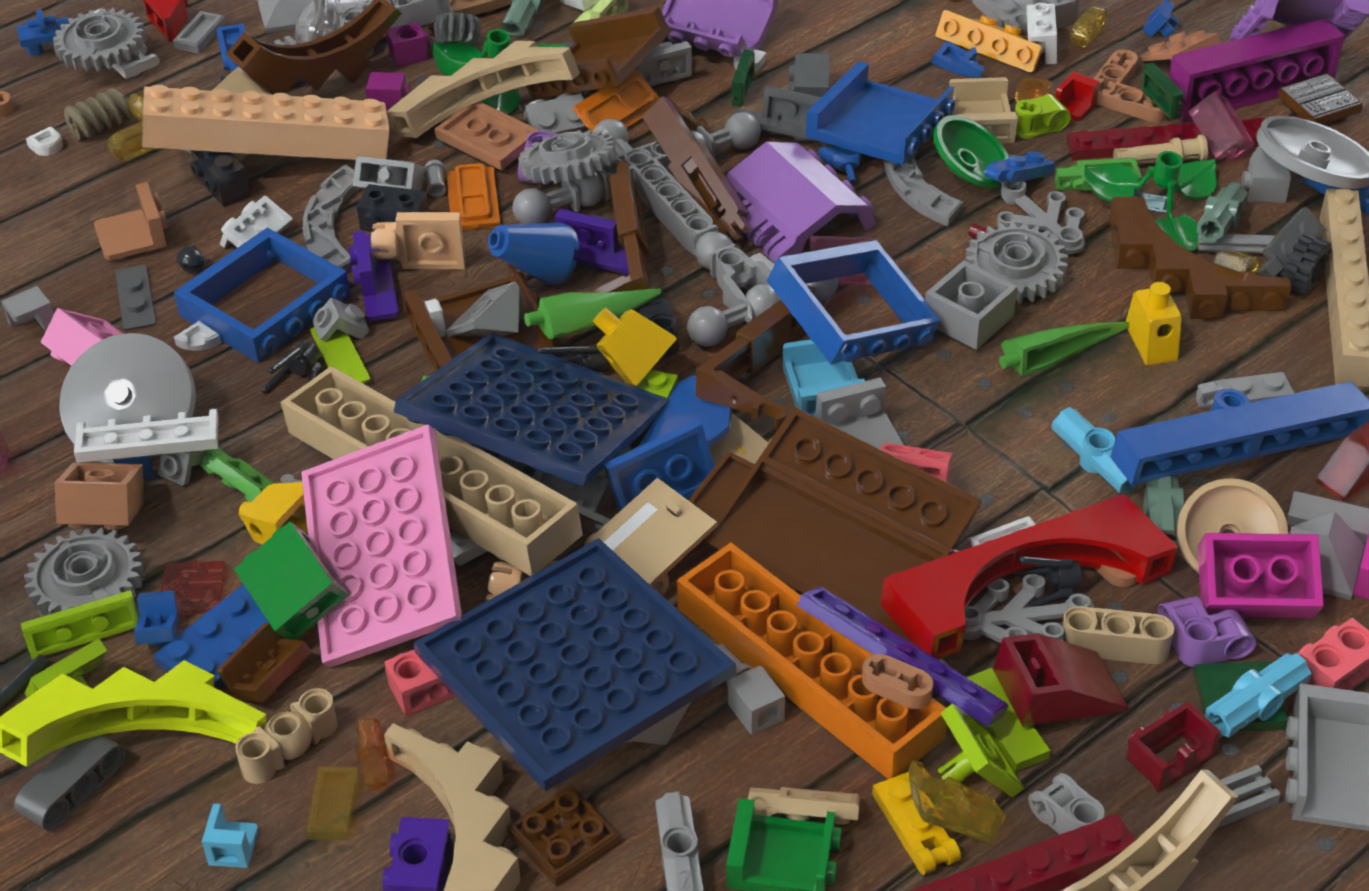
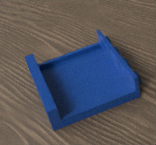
[806,61,956,165]

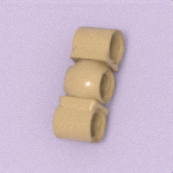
[236,688,338,784]

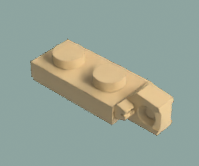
[748,787,860,824]

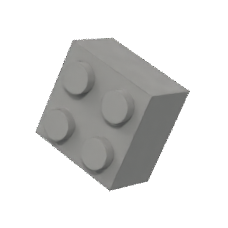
[925,260,1017,350]

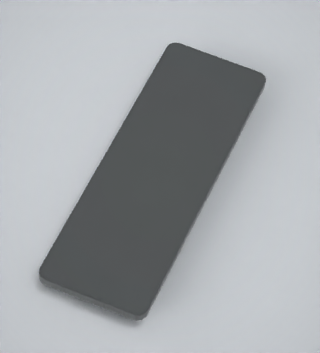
[115,265,156,331]

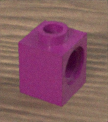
[386,22,431,67]

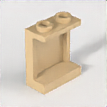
[949,77,1017,143]

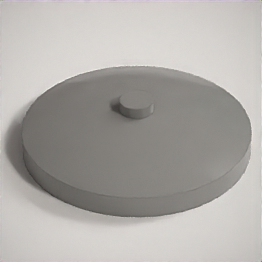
[1256,116,1369,189]
[59,333,196,464]

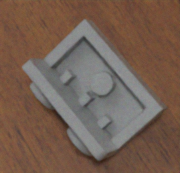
[523,93,588,134]

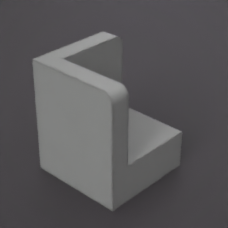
[1,286,54,332]
[728,666,785,736]

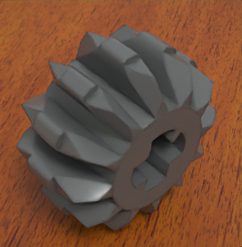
[434,12,481,46]

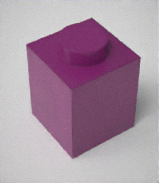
[366,72,411,111]

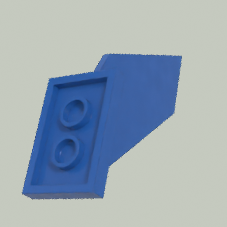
[603,375,732,512]

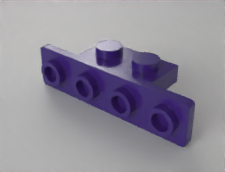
[555,209,647,275]
[348,231,399,322]

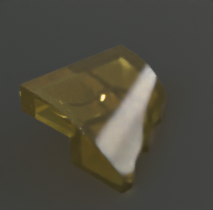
[909,760,1006,844]

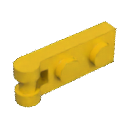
[872,772,961,875]

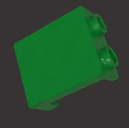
[234,522,349,640]
[726,798,842,891]

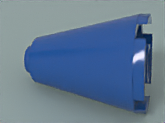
[488,222,579,285]

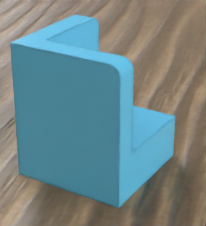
[202,803,258,868]

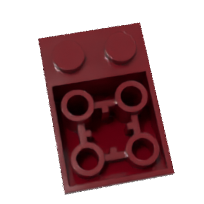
[993,633,1128,726]

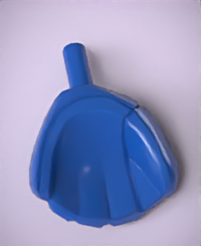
[818,146,863,184]

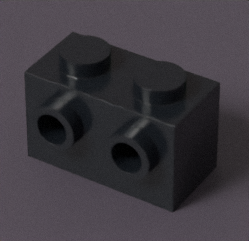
[190,150,251,207]
[356,184,429,232]

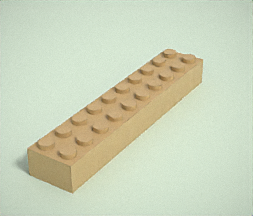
[281,366,582,576]

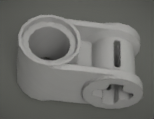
[1028,773,1105,835]

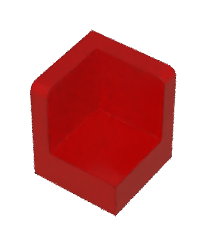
[1055,72,1099,121]

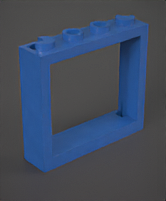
[174,227,351,363]
[766,240,941,364]

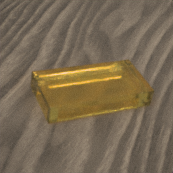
[1214,249,1260,273]
[306,767,359,840]

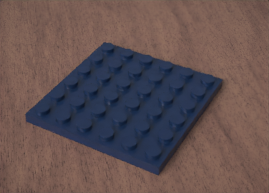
[394,332,669,487]
[413,538,736,792]

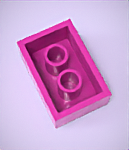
[1197,533,1324,619]

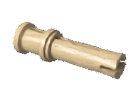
[1113,134,1208,165]

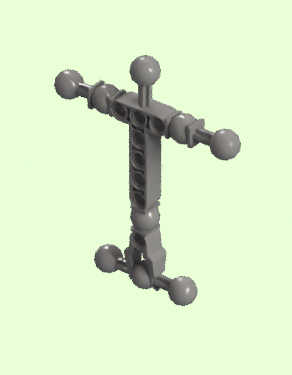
[512,112,838,347]

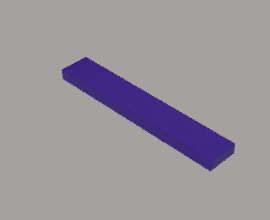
[797,587,1009,727]

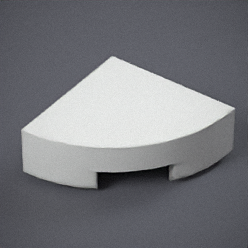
[174,321,221,351]

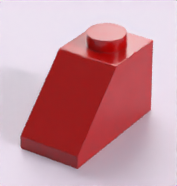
[143,0,189,42]

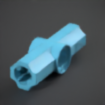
[1051,407,1139,495]
[1204,653,1312,738]

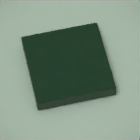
[1193,661,1288,732]

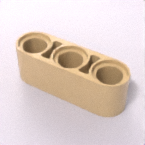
[1062,606,1174,664]

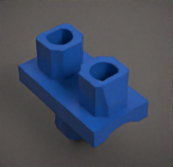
[17,9,69,56]

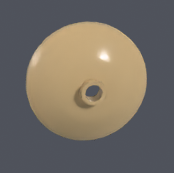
[1177,478,1288,574]

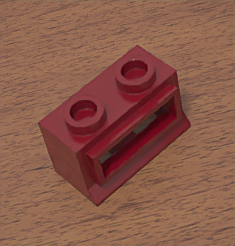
[1126,702,1221,793]

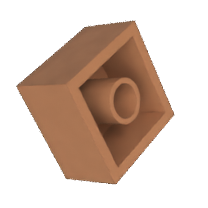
[54,463,144,530]

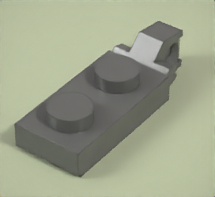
[1255,207,1327,277]

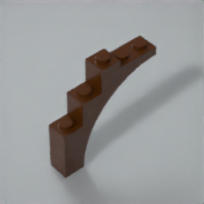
[225,0,402,94]
[1109,197,1291,319]

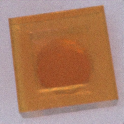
[1015,76,1051,102]

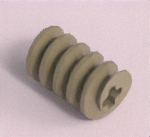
[64,88,132,141]

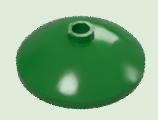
[934,115,1009,188]

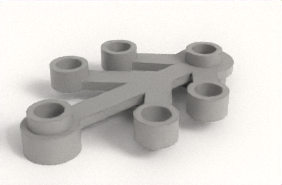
[997,181,1085,255]
[963,574,1094,643]

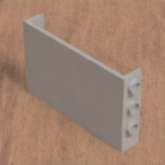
[1285,683,1369,831]

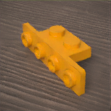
[935,10,1043,72]

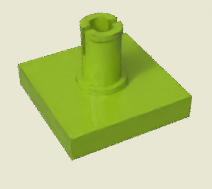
[25,638,107,698]
[938,703,1025,798]

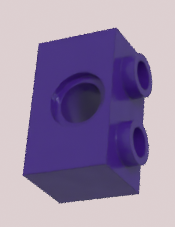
[382,817,453,891]

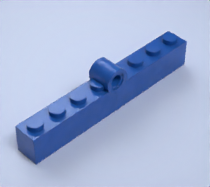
[1110,381,1369,485]

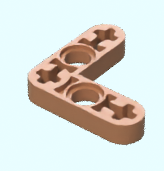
[1093,49,1168,122]

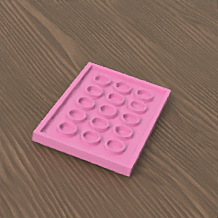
[301,424,462,668]

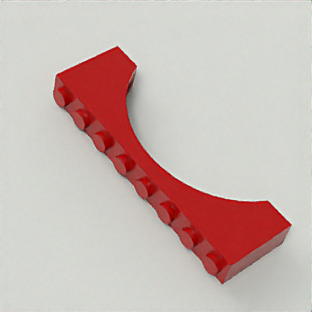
[880,494,1178,659]

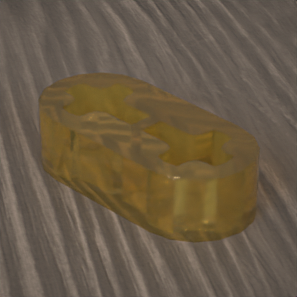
[1070,6,1107,47]
[107,121,156,161]

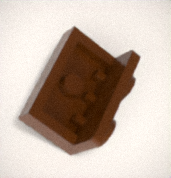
[217,622,312,703]

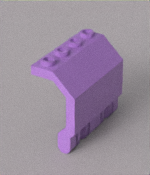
[641,0,779,57]
[1229,0,1369,42]
[716,142,876,264]

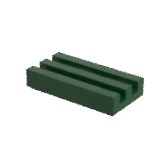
[732,49,755,107]
[1140,62,1185,120]

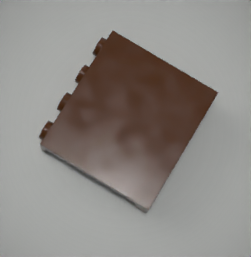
[526,7,671,99]
[403,263,562,372]

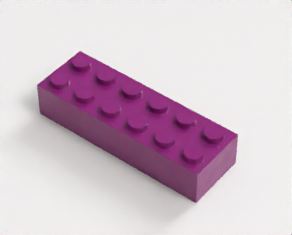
[1169,17,1345,123]

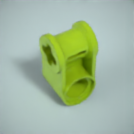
[1015,94,1071,139]

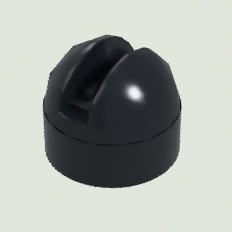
[177,245,204,273]

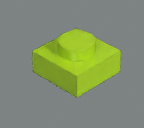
[638,370,678,399]

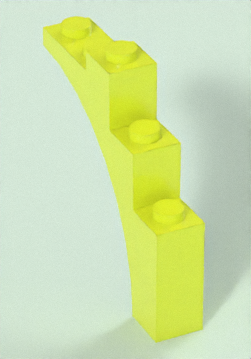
[0,660,267,767]

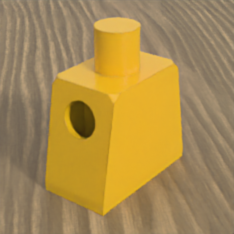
[1126,282,1182,366]
[592,307,677,386]
[239,482,308,544]

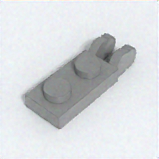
[972,0,1028,33]

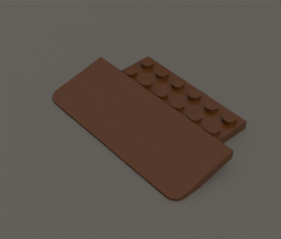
[688,407,981,644]

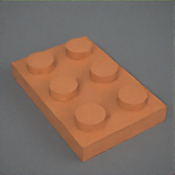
[435,101,539,170]

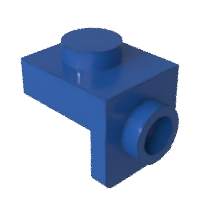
[134,591,180,647]

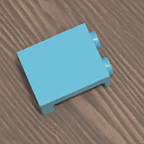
[783,340,865,417]

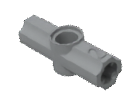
[655,792,704,891]

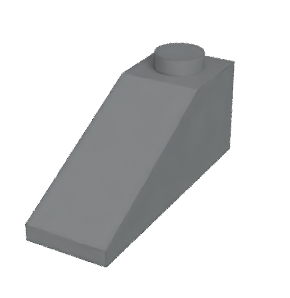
[1241,145,1291,203]

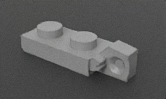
[1196,372,1294,408]

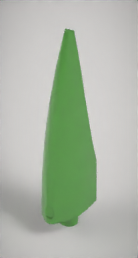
[524,288,661,339]
[999,322,1129,376]

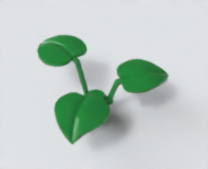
[433,29,566,115]
[1084,151,1217,253]

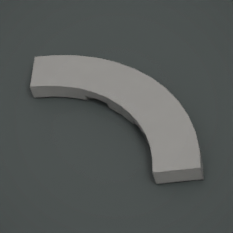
[884,156,963,227]
[302,165,360,272]

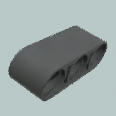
[14,734,125,831]

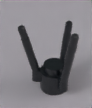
[262,341,323,393]
[538,344,610,374]
[1006,556,1082,607]

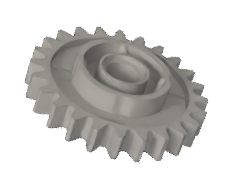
[53,8,147,71]
[518,130,617,184]
[965,221,1068,304]
[24,527,145,617]

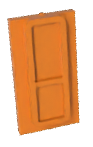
[572,69,660,133]
[446,163,501,231]

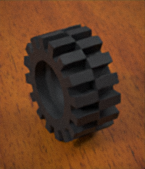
[1282,233,1331,296]

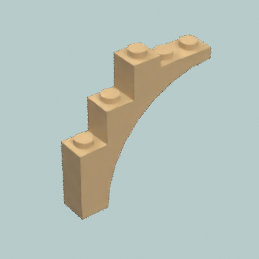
[386,41,580,138]
[384,723,521,891]
[1061,770,1239,891]

